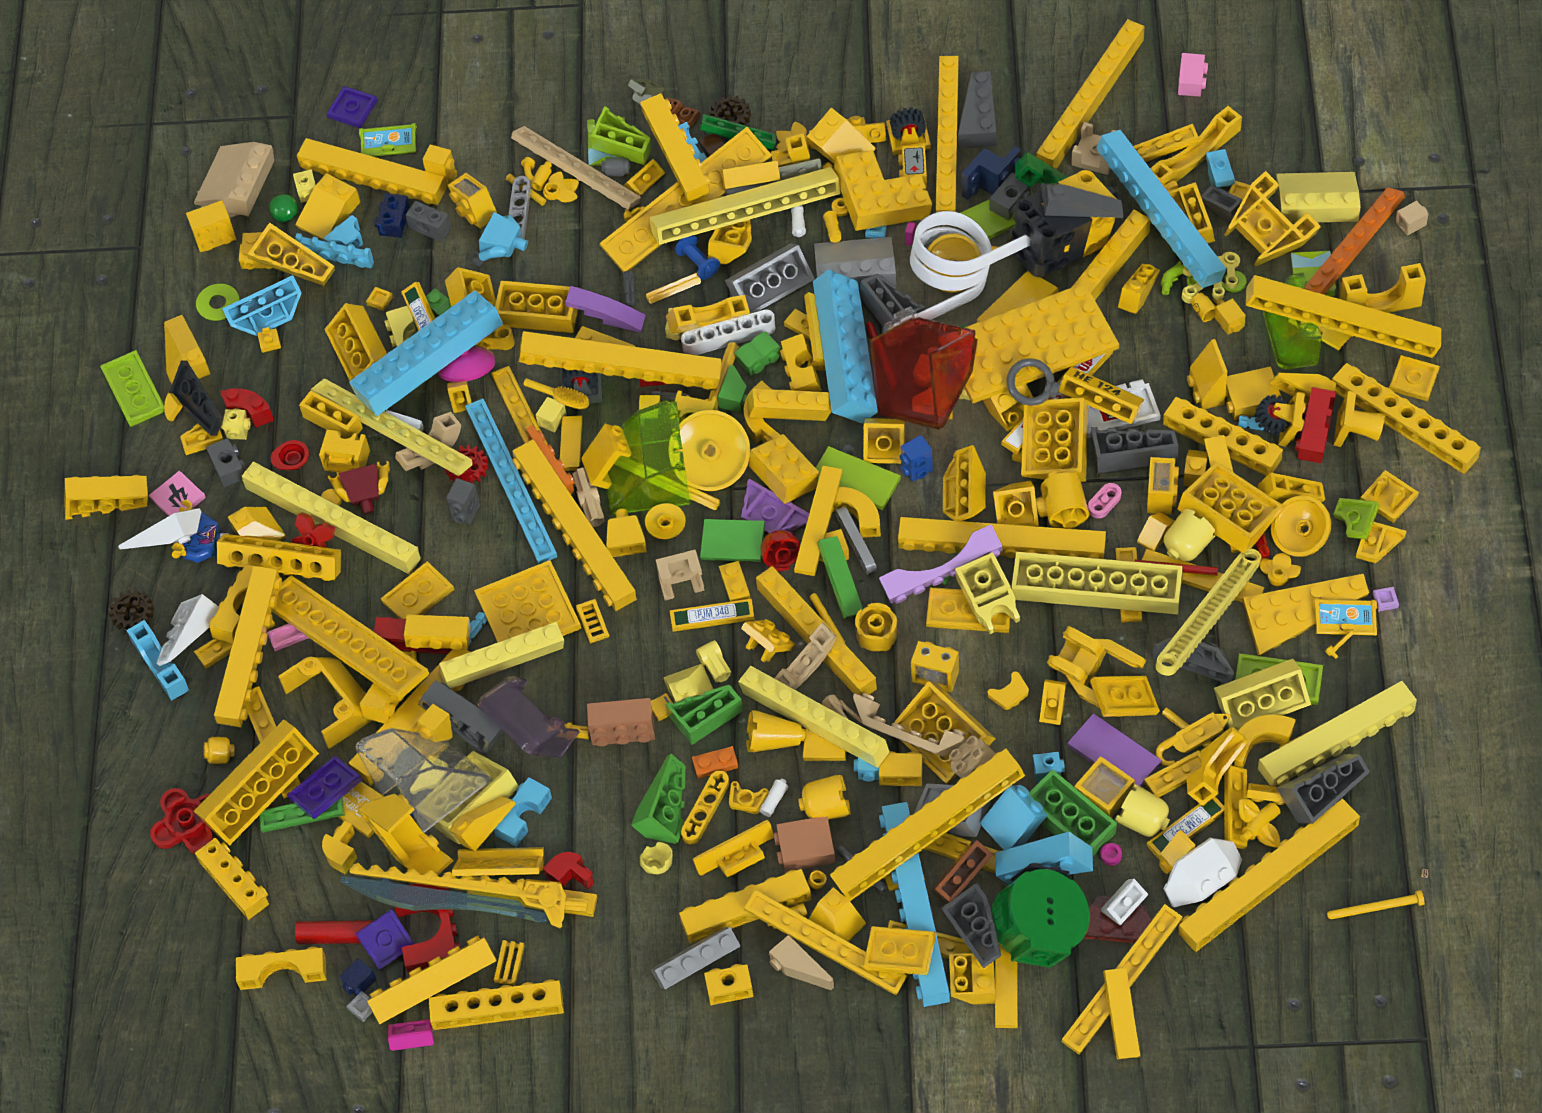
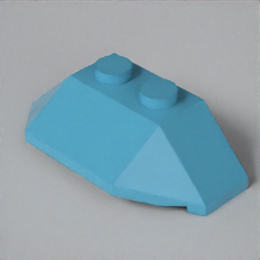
[222,275,301,336]

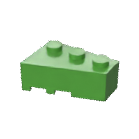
[666,685,743,745]

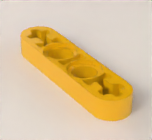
[681,771,729,845]

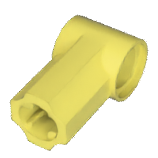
[696,640,732,683]

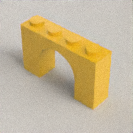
[1339,263,1426,313]

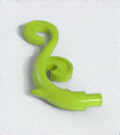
[1160,261,1247,295]

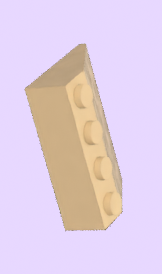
[194,142,274,217]

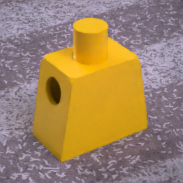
[606,509,647,557]

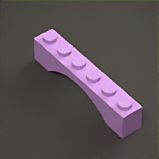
[879,525,1003,604]

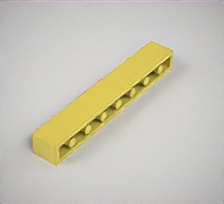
[738,666,889,768]
[1258,681,1417,787]

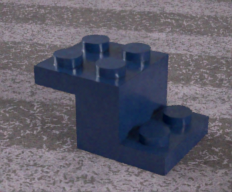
[961,146,1021,200]

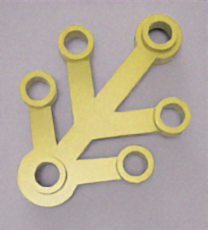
[1182,252,1240,304]

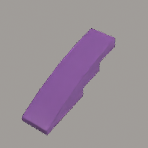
[565,286,645,333]

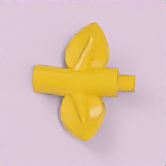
[1239,798,1281,847]

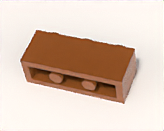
[930,840,993,904]

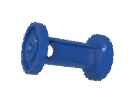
[675,235,720,280]

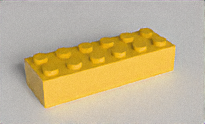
[194,719,319,846]

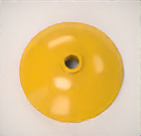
[924,234,982,293]
[1271,496,1331,557]

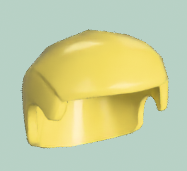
[640,842,673,874]

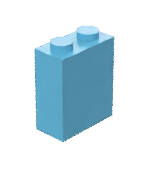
[980,785,1047,850]

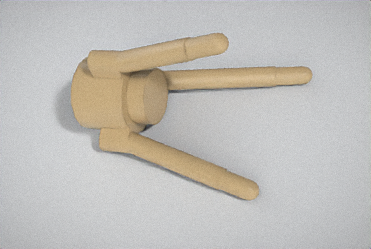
[822,695,862,723]

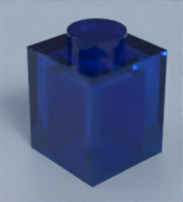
[339,958,377,996]

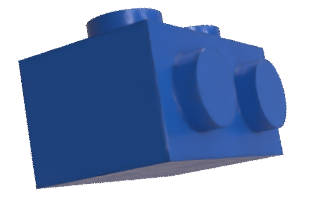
[899,435,933,482]

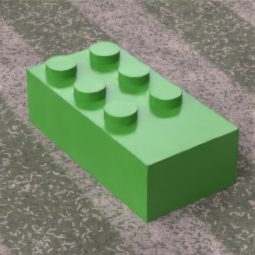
[1029,769,1117,856]

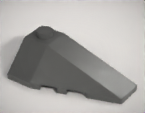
[941,883,1001,968]

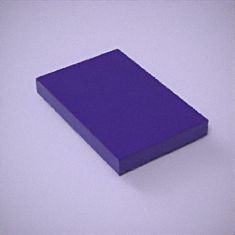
[287,756,363,819]

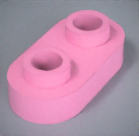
[1088,483,1121,518]

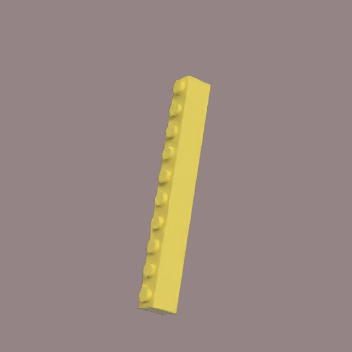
[650,167,840,245]
[241,462,421,575]

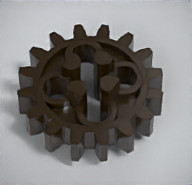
[710,95,751,126]
[109,589,154,632]

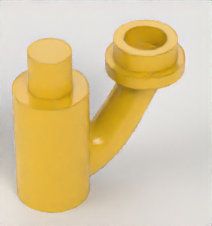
[521,157,552,191]

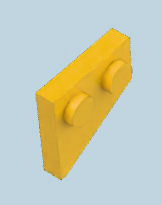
[1356,522,1406,564]

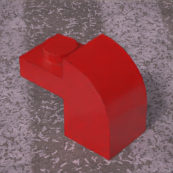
[543,852,594,890]

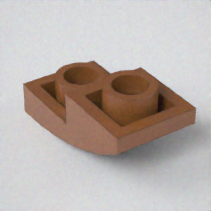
[665,97,701,129]

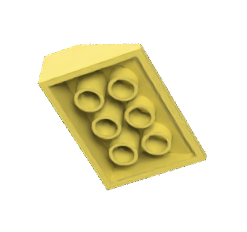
[1276,172,1360,223]
[413,751,519,845]

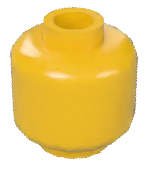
[203,737,234,764]

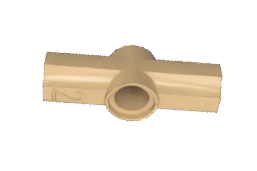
[572,468,605,527]

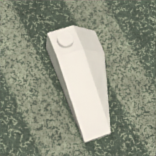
[118,508,201,549]
[156,594,219,666]

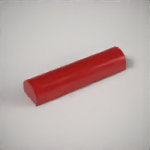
[295,920,374,944]

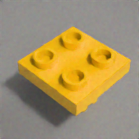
[1360,470,1419,523]
[741,619,795,662]

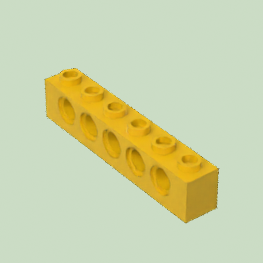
[1163,397,1283,476]
[217,534,341,581]
[429,979,564,1030]

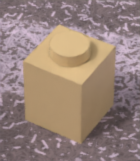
[1396,201,1428,236]

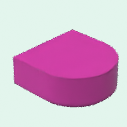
[905,222,917,246]

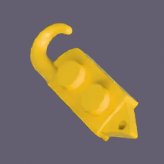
[1155,712,1231,766]

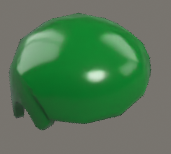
[269,194,298,222]

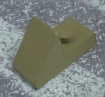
[628,79,664,105]

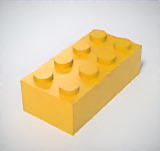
[495,281,578,333]

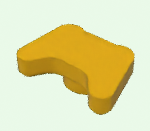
[988,672,1029,710]
[729,781,769,814]

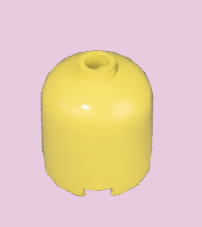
[1163,509,1216,561]
[1115,784,1170,837]

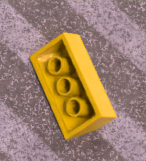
[324,303,387,381]

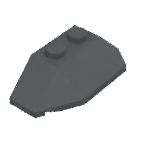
[1152,636,1234,683]

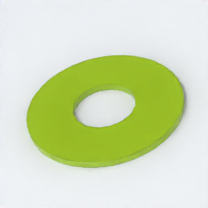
[196,284,240,321]

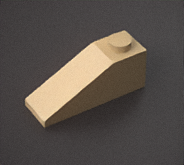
[769,935,834,990]

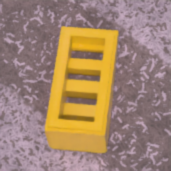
[576,599,609,644]

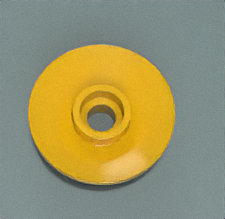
[645,503,686,539]

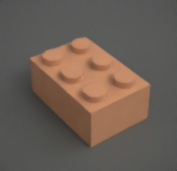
[587,698,655,746]

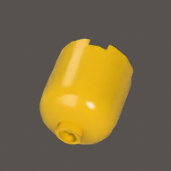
[798,775,851,820]

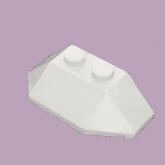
[1163,837,1242,907]

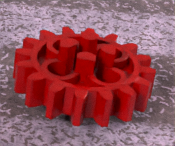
[445,445,489,484]

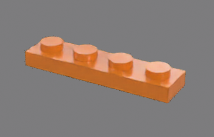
[526,425,575,494]

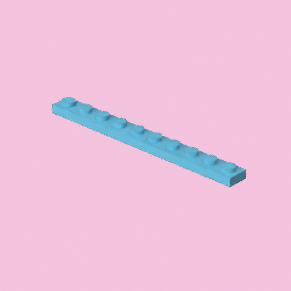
[465,399,557,564]

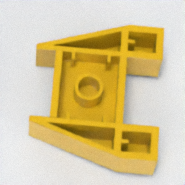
[1224,171,1321,267]

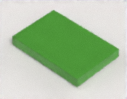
[700,519,766,562]

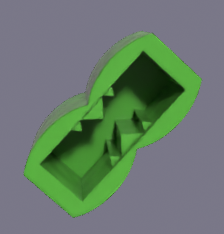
[735,331,781,376]

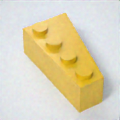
[247,223,335,286]
[64,475,148,520]

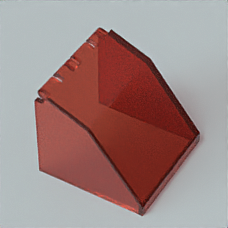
[870,317,978,430]

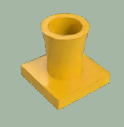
[1333,391,1384,447]

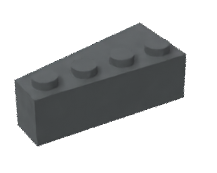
[1090,427,1178,473]
[1277,754,1370,824]

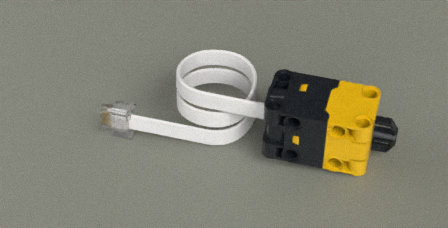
[881,170,1121,346]

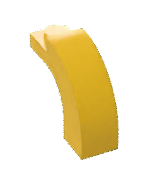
[744,381,780,444]
[832,487,881,538]
[1234,714,1296,768]

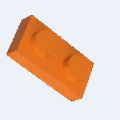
[692,746,738,779]

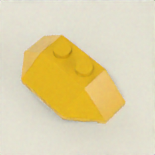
[943,445,986,521]

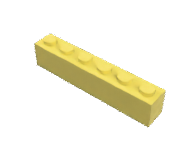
[439,622,564,689]

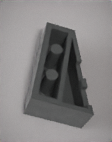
[859,274,926,332]

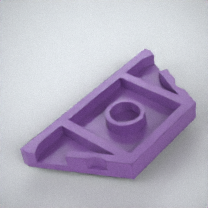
[741,479,809,535]

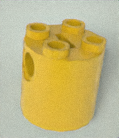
[1040,471,1089,529]

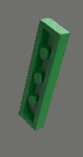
[700,114,776,150]

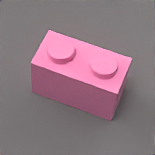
[1178,53,1208,97]

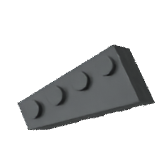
[958,71,996,149]
[418,680,504,756]

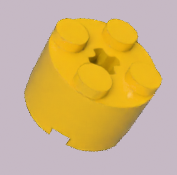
[855,603,897,652]

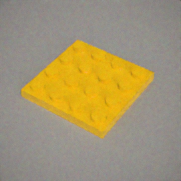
[474,560,582,643]

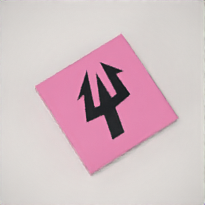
[149,471,206,516]

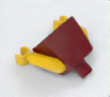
[328,461,390,514]

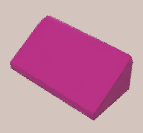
[388,1019,434,1051]

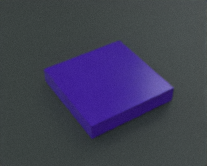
[327,86,378,128]
[355,909,414,970]

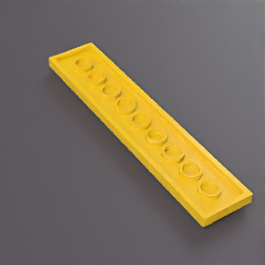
[600,127,772,273]
[272,575,429,701]

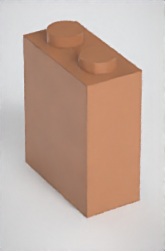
[773,817,835,872]

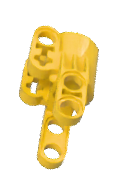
[1047,626,1146,708]

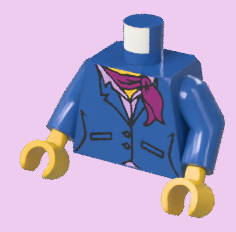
[172,500,230,563]

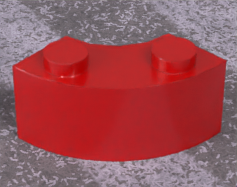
[220,388,274,428]

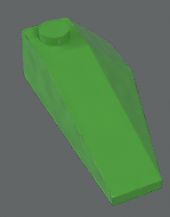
[631,754,686,844]

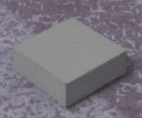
[346,991,373,1022]

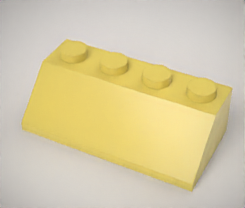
[1214,659,1311,731]

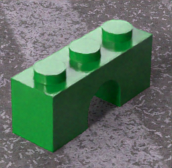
[1015,152,1068,187]

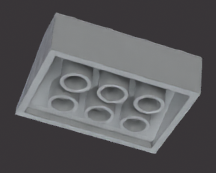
[814,237,896,290]

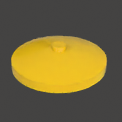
[669,410,751,491]

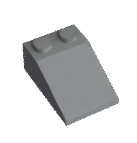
[913,784,991,837]

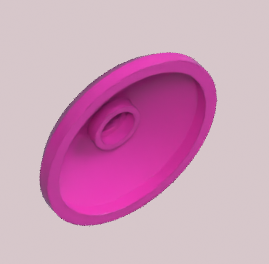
[437,346,495,382]

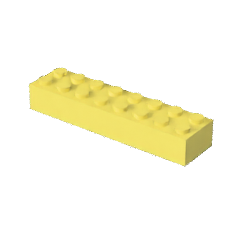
[1011,552,1182,614]

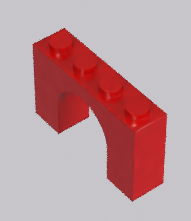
[391,883,461,975]

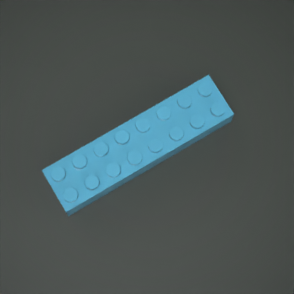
[813,270,878,423]
[349,290,503,416]

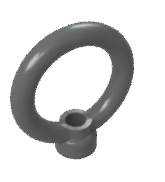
[1007,358,1060,406]

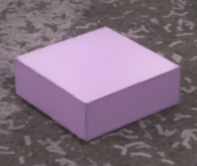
[1373,587,1399,612]

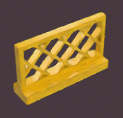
[452,847,545,876]

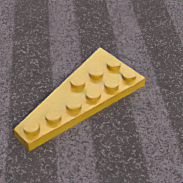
[1242,574,1369,656]

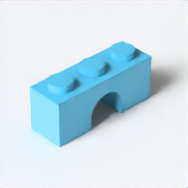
[494,777,552,848]

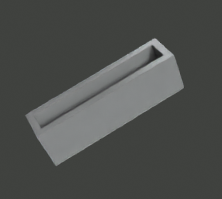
[650,926,740,989]

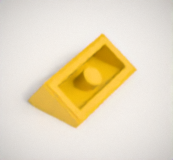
[624,159,666,196]

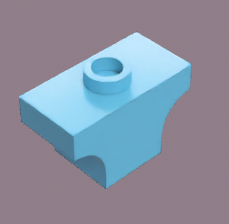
[1206,149,1235,188]
[324,215,363,248]

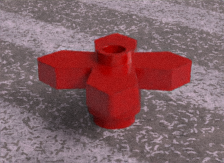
[291,512,335,548]

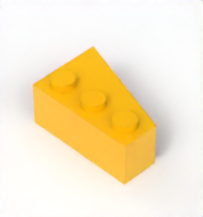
[1168,182,1215,244]

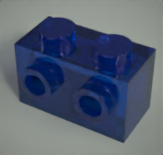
[375,193,410,238]

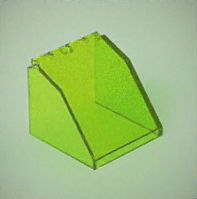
[607,400,691,515]

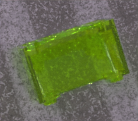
[1263,273,1322,369]

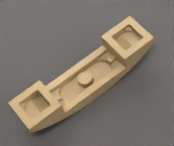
[774,622,837,690]

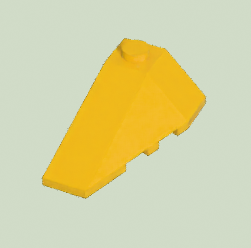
[708,220,752,264]
[164,315,210,384]

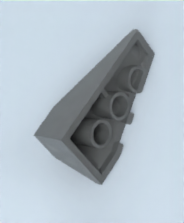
[1041,183,1123,218]

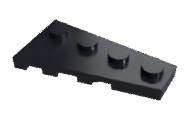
[169,361,223,436]

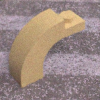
[395,411,461,471]

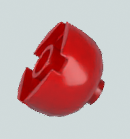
[760,530,801,572]

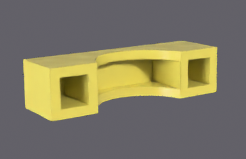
[384,306,431,378]

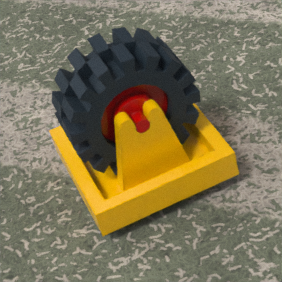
[886,107,931,155]
[1254,392,1306,447]

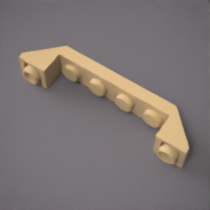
[853,693,967,757]

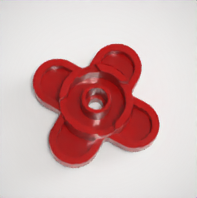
[150,788,214,854]

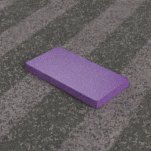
[1067,713,1162,787]

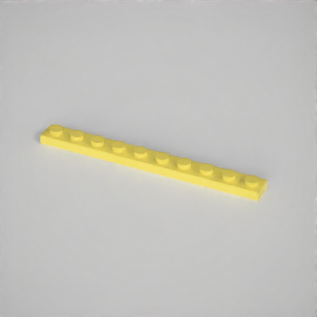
[311,378,472,476]

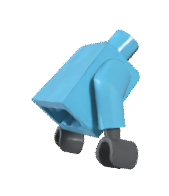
[471,212,528,267]

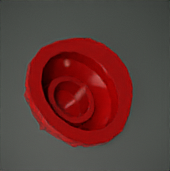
[271,440,309,470]

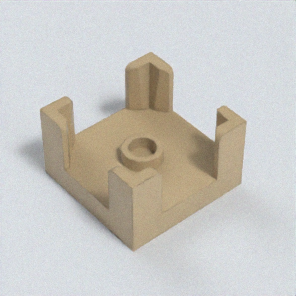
[1072,122,1116,175]
[656,550,705,601]

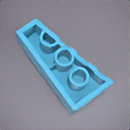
[996,832,1093,884]

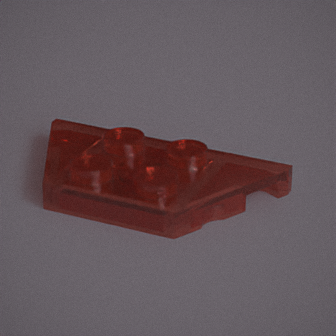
[1084,896,1151,943]

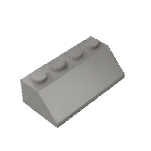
[725,243,815,314]

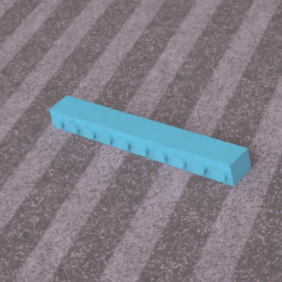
[1096,130,1227,288]
[879,802,950,1007]

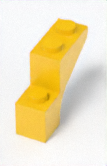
[1186,727,1247,806]

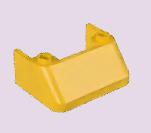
[278,657,373,749]
[358,794,453,875]

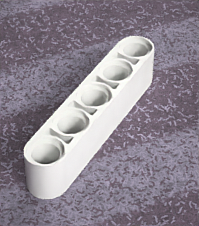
[681,310,776,355]

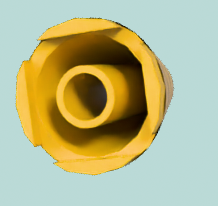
[746,710,805,752]

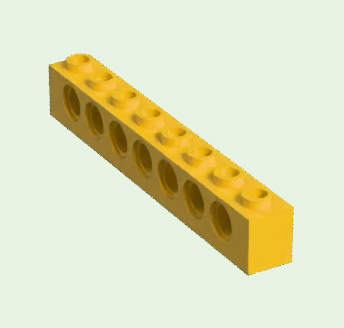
[1332,363,1481,474]

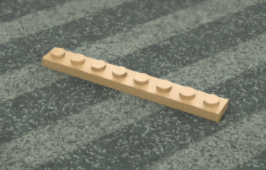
[511,126,641,210]

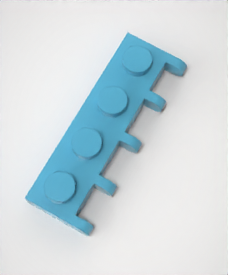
[295,233,374,268]

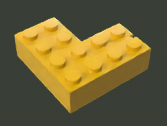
[834,150,932,231]

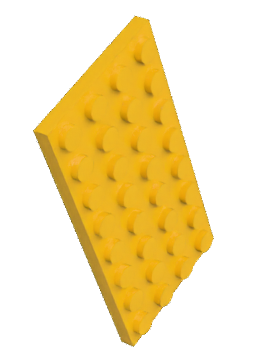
[940,283,1119,404]

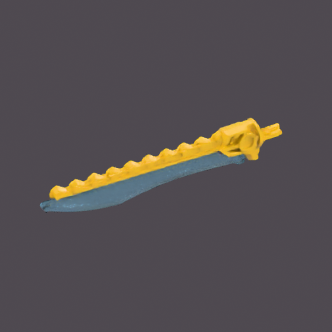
[340,863,588,928]

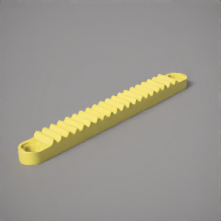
[1156,548,1261,676]

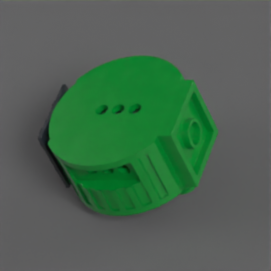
[991,863,1090,968]

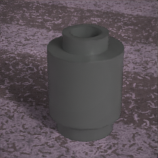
[602,157,630,177]

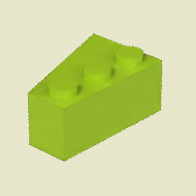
[590,106,652,166]

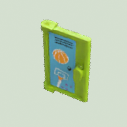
[359,123,417,157]

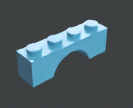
[126,620,189,701]

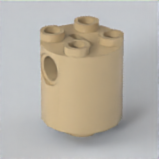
[949,736,996,778]

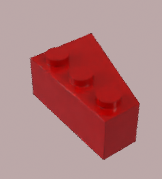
[1295,387,1336,464]

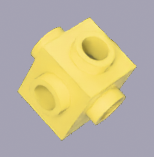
[221,409,251,440]

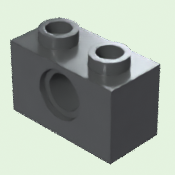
[989,173,1032,221]
[406,201,451,242]
[206,438,247,488]
[446,478,480,525]

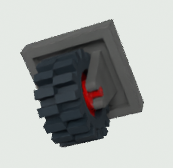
[561,368,603,406]

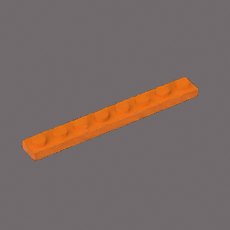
[1303,187,1405,295]

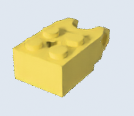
[955,552,1020,634]

